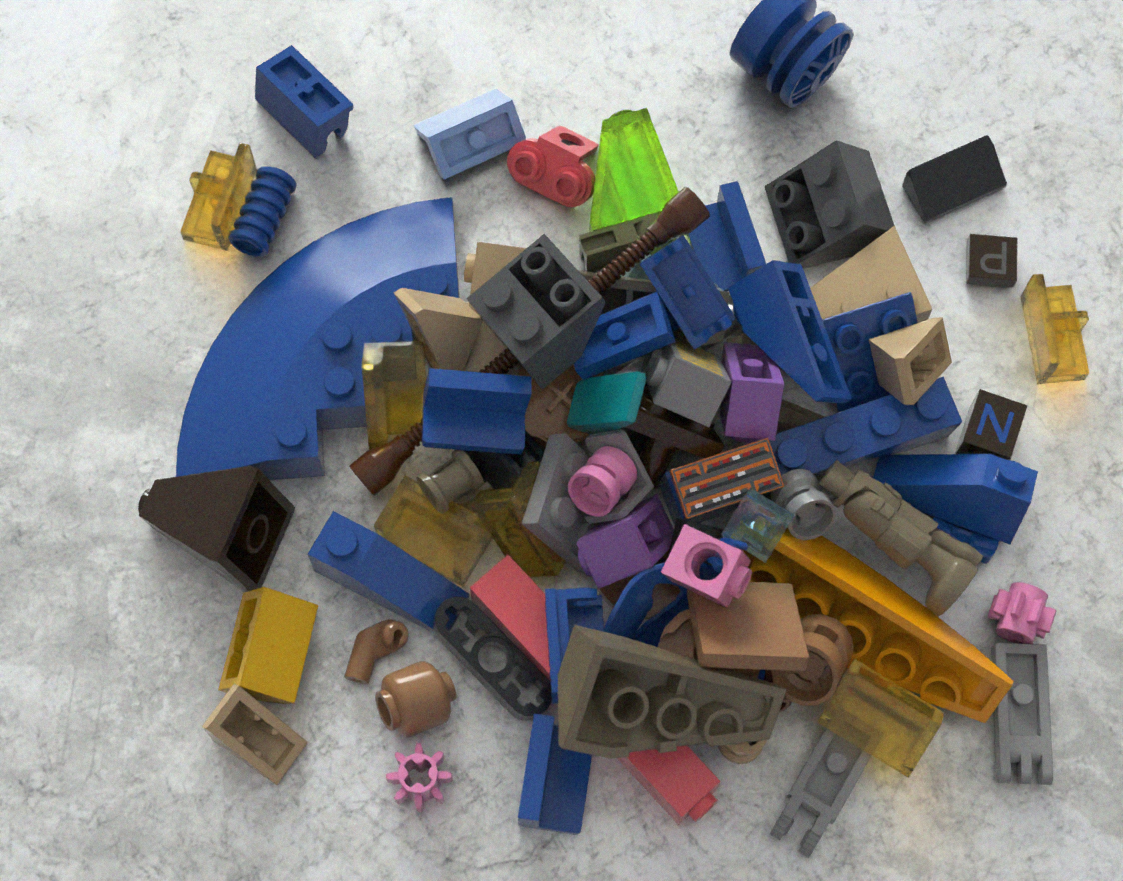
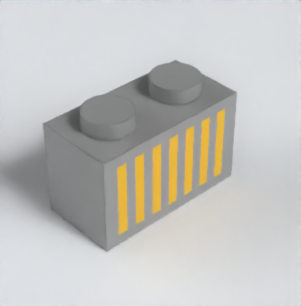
[642,336,731,427]

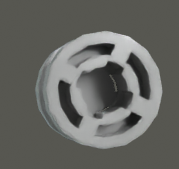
[770,469,837,540]

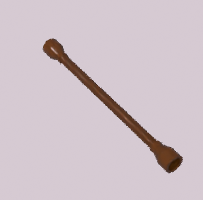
[349,187,710,496]

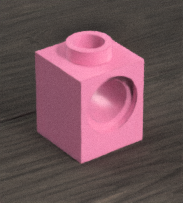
[661,524,752,608]

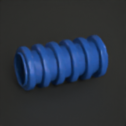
[228,166,297,257]

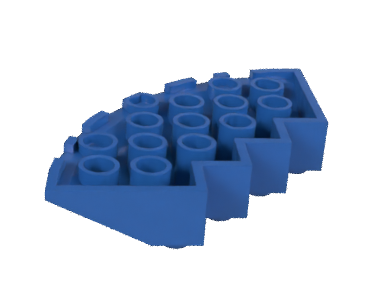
[176,197,460,480]

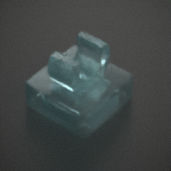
[721,488,795,563]

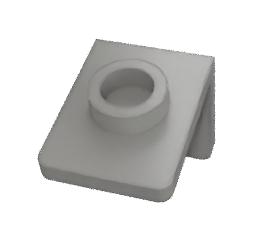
[584,429,654,523]

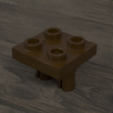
[625,382,724,489]

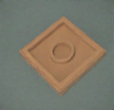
[687,580,809,671]

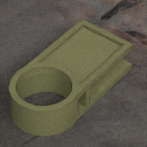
[579,213,677,272]

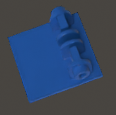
[822,292,918,412]

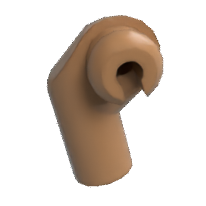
[344,619,409,685]

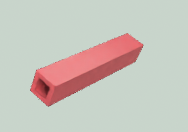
[470,555,720,825]

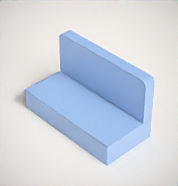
[414,89,527,180]

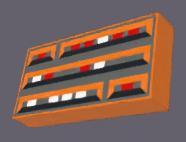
[669,438,784,519]

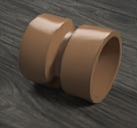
[771,614,854,706]

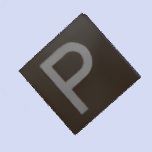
[966,234,1017,288]

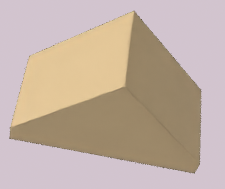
[394,288,483,371]
[869,317,952,405]
[202,683,308,785]

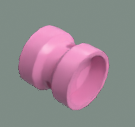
[568,446,637,517]

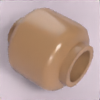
[375,661,456,737]

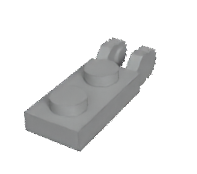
[770,706,885,858]

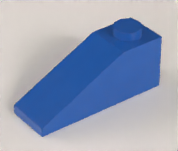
[728,260,852,403]
[872,454,1038,545]
[308,511,470,634]

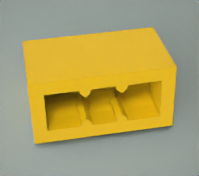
[218,587,319,704]

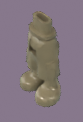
[819,460,983,616]

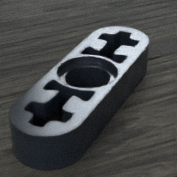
[433,596,552,721]

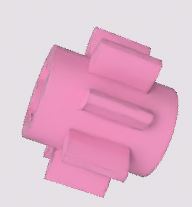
[987,582,1056,644]
[386,743,453,813]

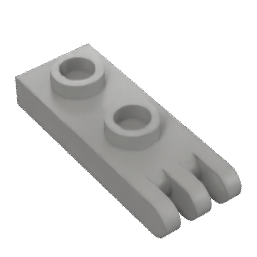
[991,643,1053,785]

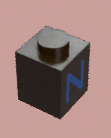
[955,389,1028,460]

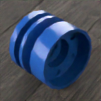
[729,0,854,108]

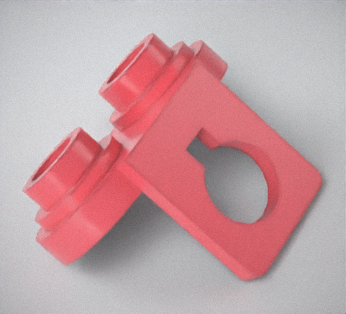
[507,126,599,207]

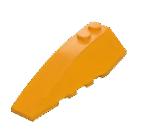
[731,496,1014,723]

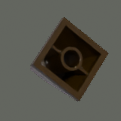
[138,466,295,592]

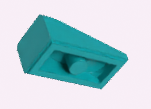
[567,371,647,434]

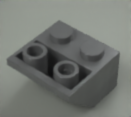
[764,140,895,268]
[466,234,605,390]

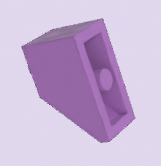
[720,342,784,443]
[576,494,674,589]

